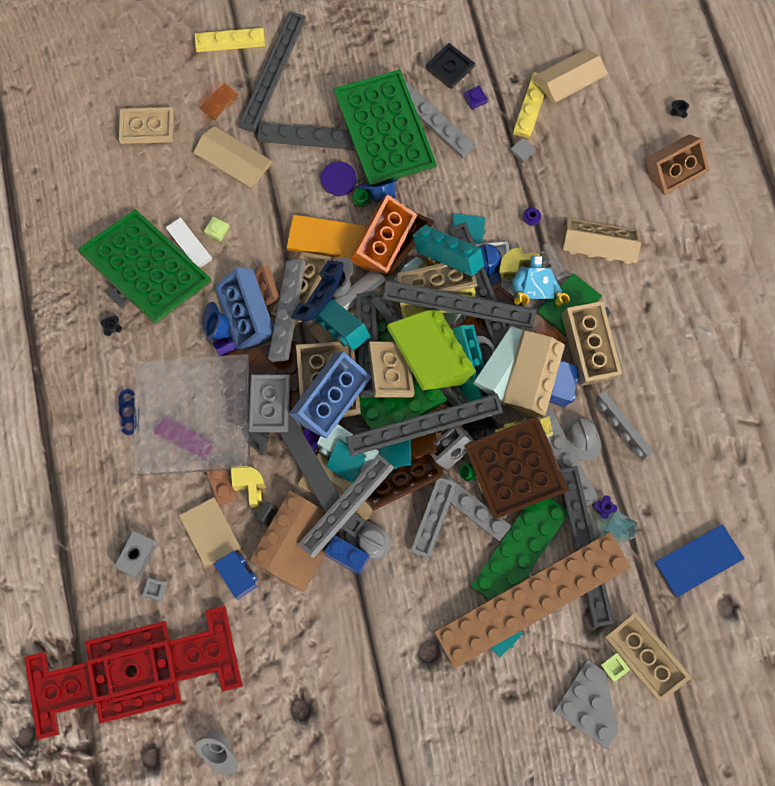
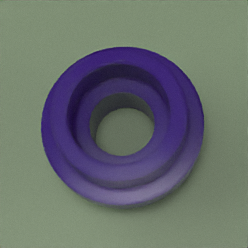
[523,208,541,226]

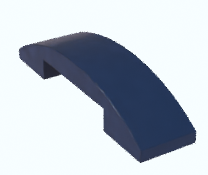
[290,260,344,322]

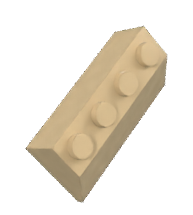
[563,218,642,264]
[561,301,622,386]
[502,331,565,417]

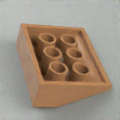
[249,491,338,593]

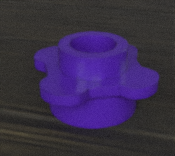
[594,495,618,519]

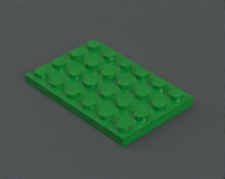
[333,69,437,187]
[78,209,211,324]
[355,318,447,430]

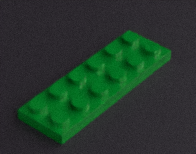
[471,498,568,600]

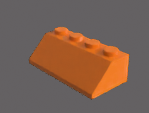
[349,195,417,274]

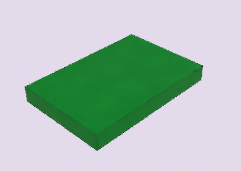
[537,273,602,337]

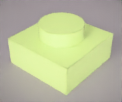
[204,217,230,242]
[600,653,630,683]

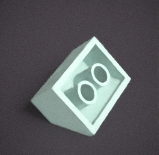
[317,424,379,478]

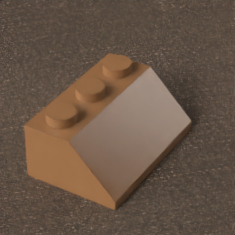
[644,134,710,195]

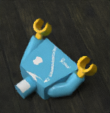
[512,256,570,306]

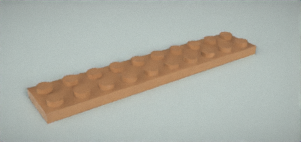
[434,532,631,669]

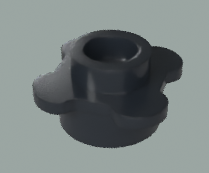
[670,100,689,118]
[101,316,122,336]

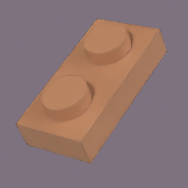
[254,265,279,307]
[206,462,238,506]

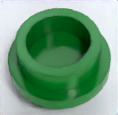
[352,189,370,207]
[459,462,476,481]

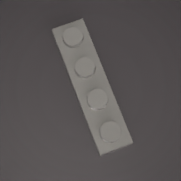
[595,390,653,460]
[411,478,457,559]

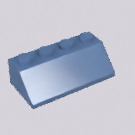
[214,268,274,350]
[289,351,372,439]

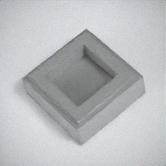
[510,138,536,163]
[141,577,168,602]

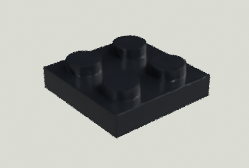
[426,43,475,89]

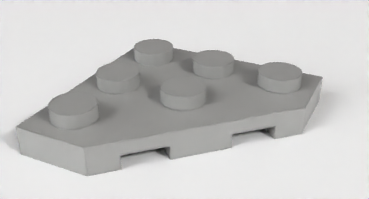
[553,660,618,749]

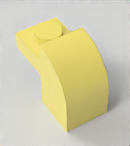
[499,247,540,282]
[231,466,266,508]

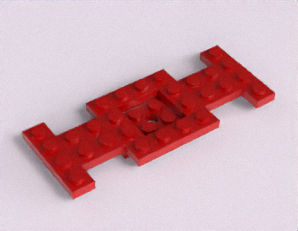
[24,606,243,740]

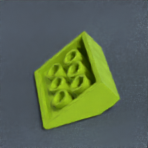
[386,310,476,390]

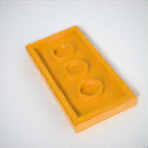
[287,215,365,258]

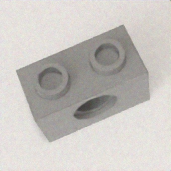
[430,426,474,470]
[114,531,158,580]

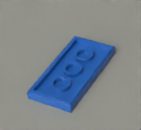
[655,524,745,598]

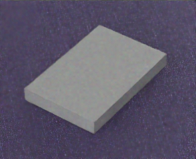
[249,375,290,432]

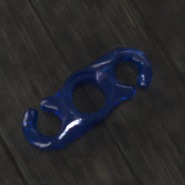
[118,389,138,435]

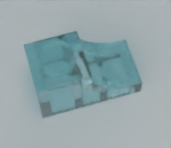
[601,511,637,543]

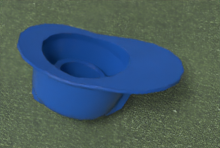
[356,180,399,203]
[478,244,502,287]
[202,302,230,341]

